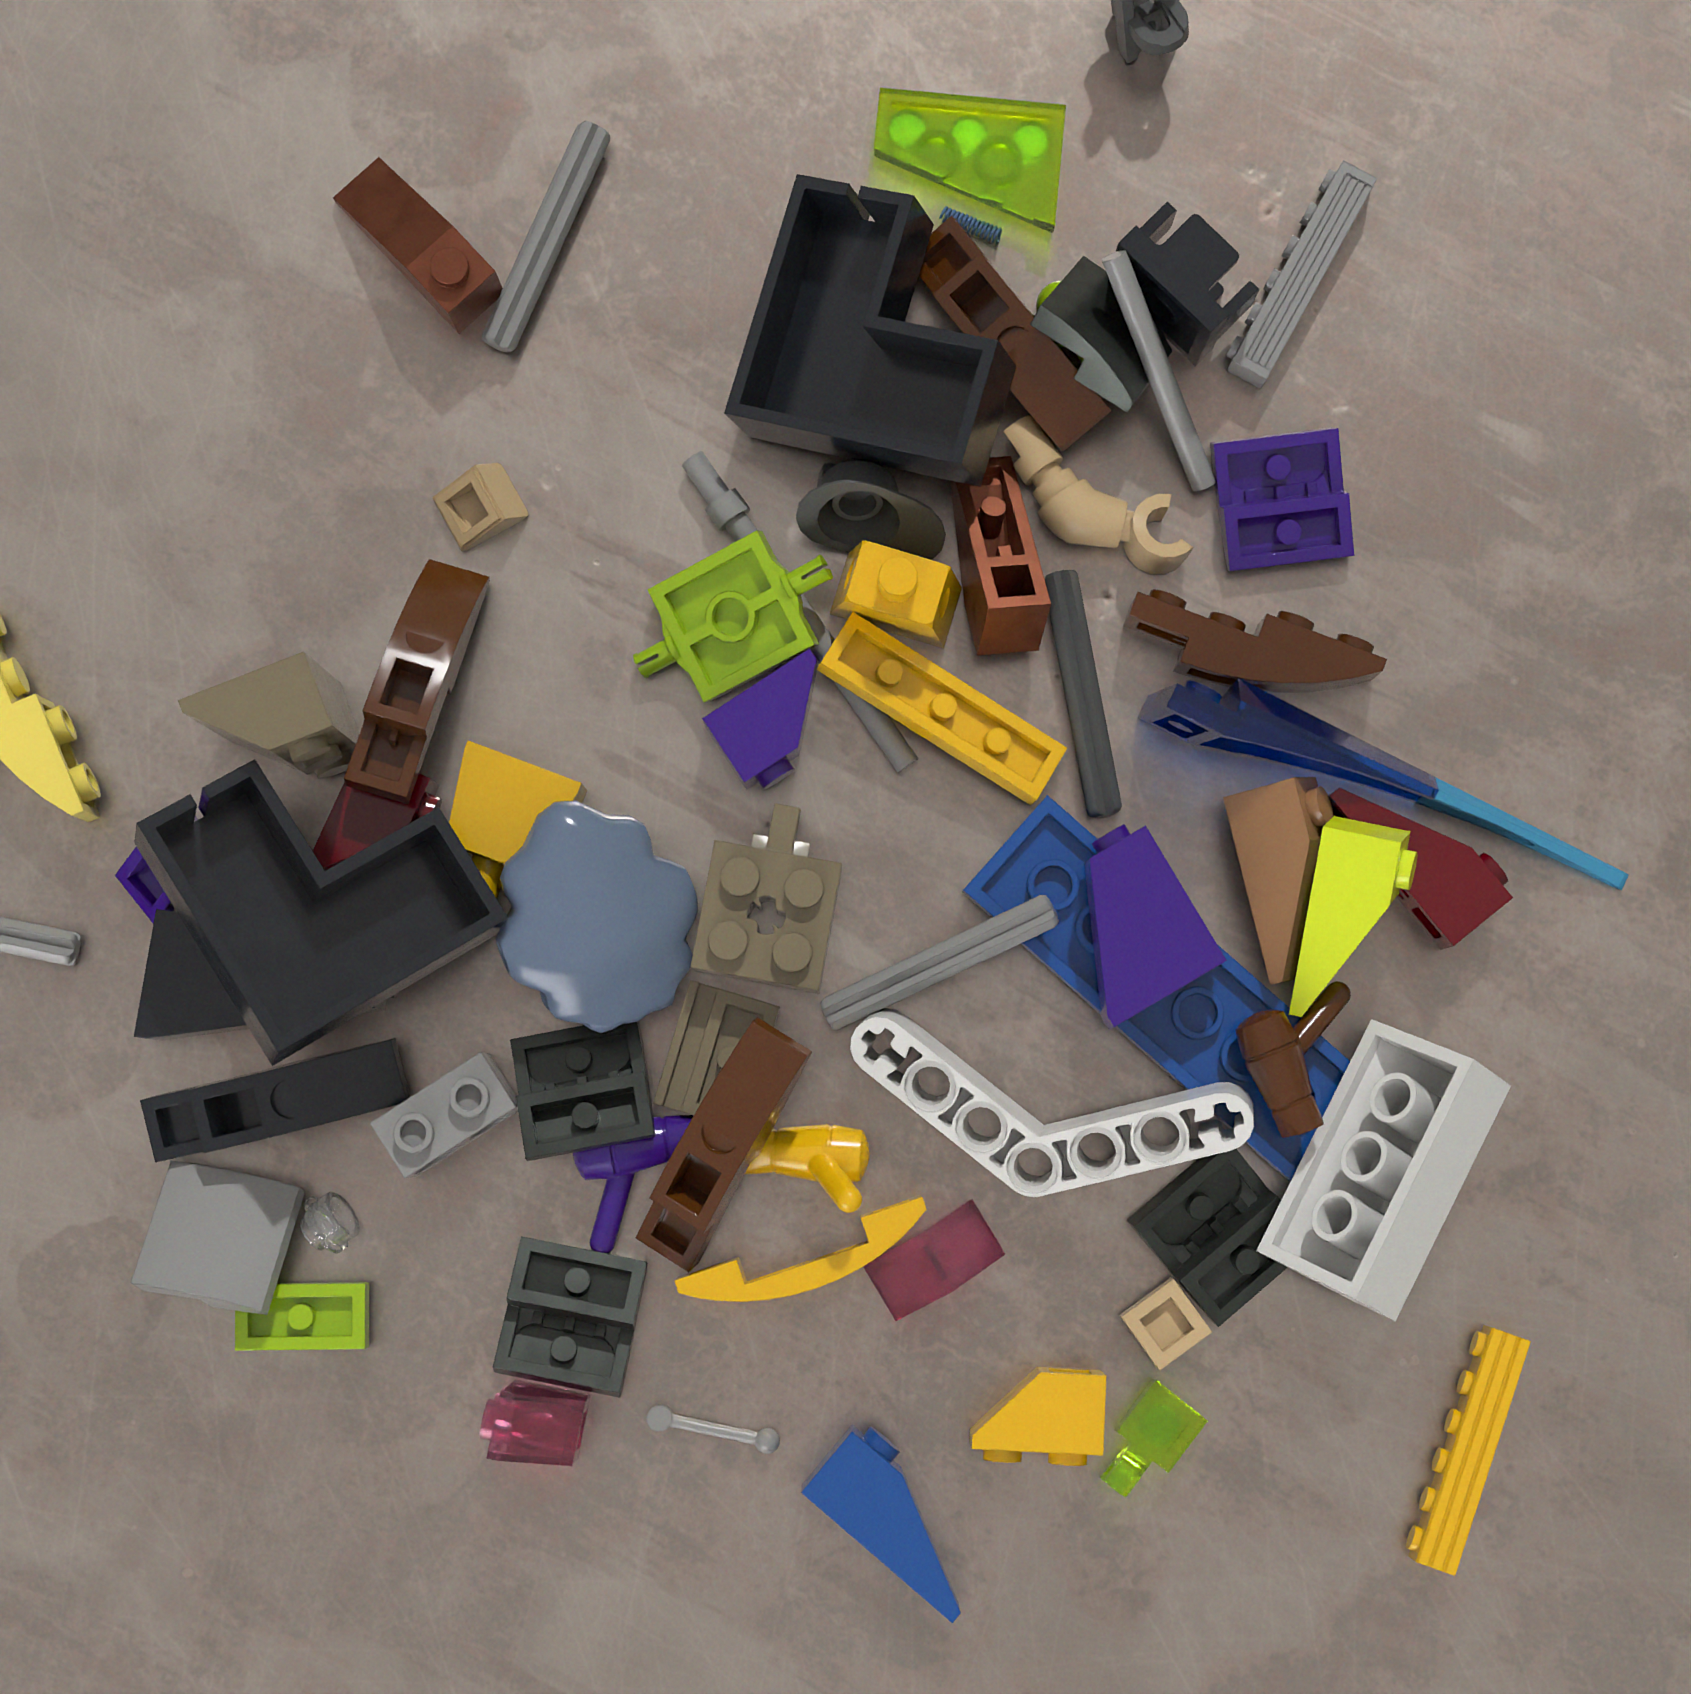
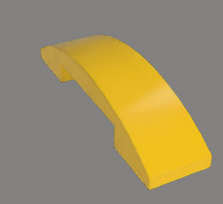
[674,1195,927,1302]

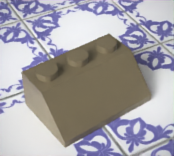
[178,651,359,778]

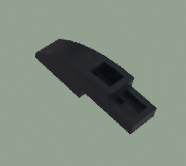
[140,1038,410,1163]

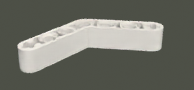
[850,1008,1254,1197]

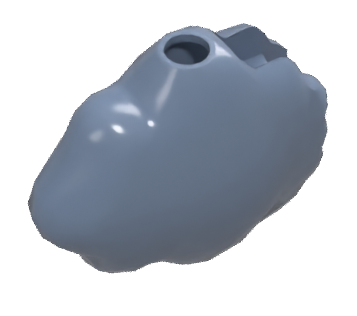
[495,800,698,1033]

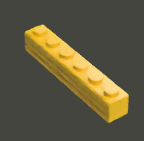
[1406,1325,1531,1576]

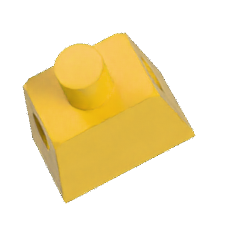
[830,541,962,649]
[449,740,588,899]

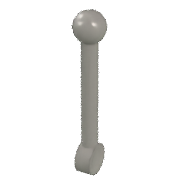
[647,1404,780,1454]

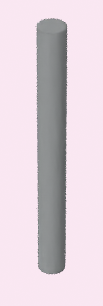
[1102,250,1216,491]

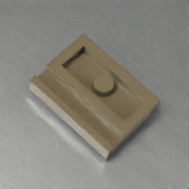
[653,980,780,1116]

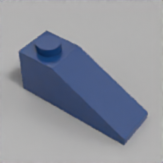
[801,1425,961,1623]

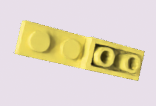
[0,614,101,822]

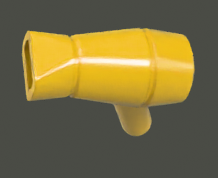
[745,1124,870,1213]

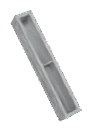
[1226,160,1378,389]

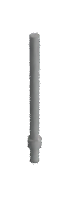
[682,451,918,773]

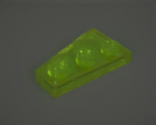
[874,87,1066,233]

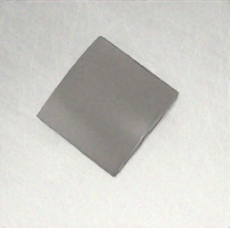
[131,1160,305,1315]

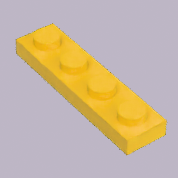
[816,612,1067,805]

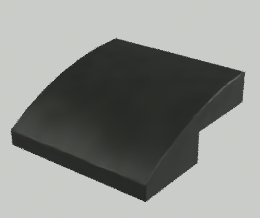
[1030,256,1173,413]
[510,1021,656,1161]
[1127,1149,1288,1327]
[493,1236,647,1398]

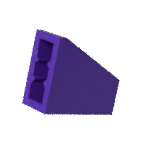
[1084,824,1227,1029]

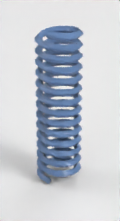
[939,206,1002,245]

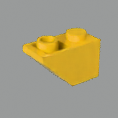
[969,1367,1106,1466]

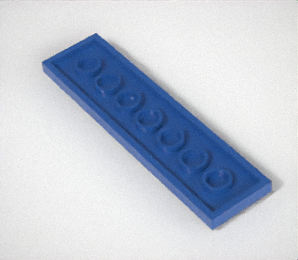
[962,795,1350,1182]

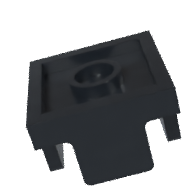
[1116,201,1260,366]

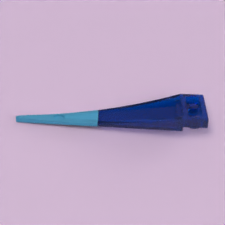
[1138,678,1629,890]

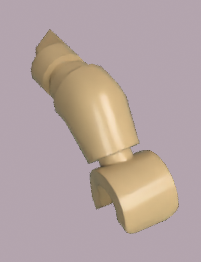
[1003,415,1194,575]

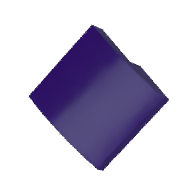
[1210,427,1355,571]

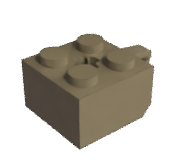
[691,803,842,994]

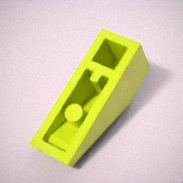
[1289,816,1418,1017]

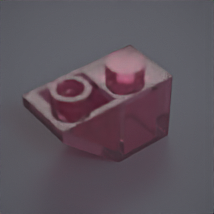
[480,1379,592,1466]

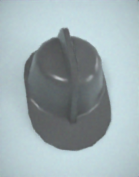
[796,459,946,560]

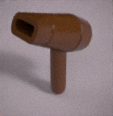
[1235,981,1351,1138]

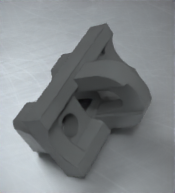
[1111,0,1189,63]

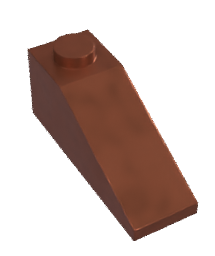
[333,157,503,334]
[950,456,1051,656]

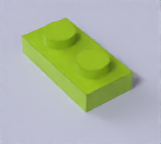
[235,1282,369,1351]

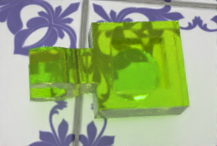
[1100,1379,1208,1497]

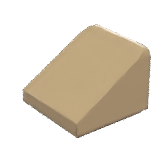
[432,463,529,551]

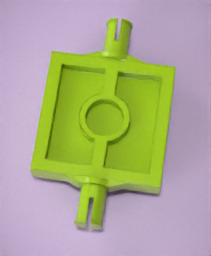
[633,530,833,703]

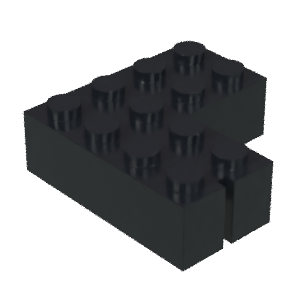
[724,174,1016,487]
[134,759,508,1066]

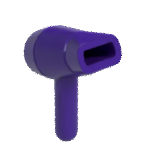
[572,1115,693,1254]

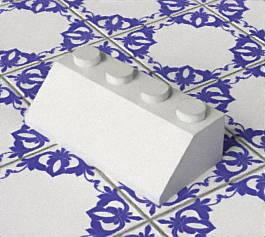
[1256,1019,1511,1322]

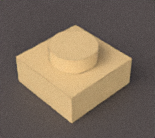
[1119,1278,1212,1370]

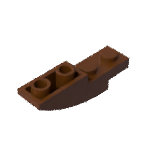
[919,215,1112,451]
[344,559,490,804]
[1123,589,1387,693]
[635,1017,812,1273]

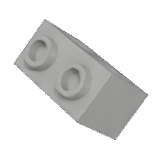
[370,1052,518,1178]

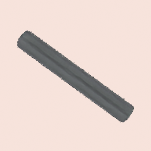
[1045,570,1122,818]

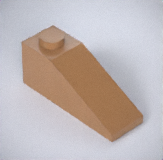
[1223,777,1333,985]

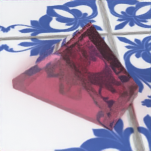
[863,1199,1005,1321]

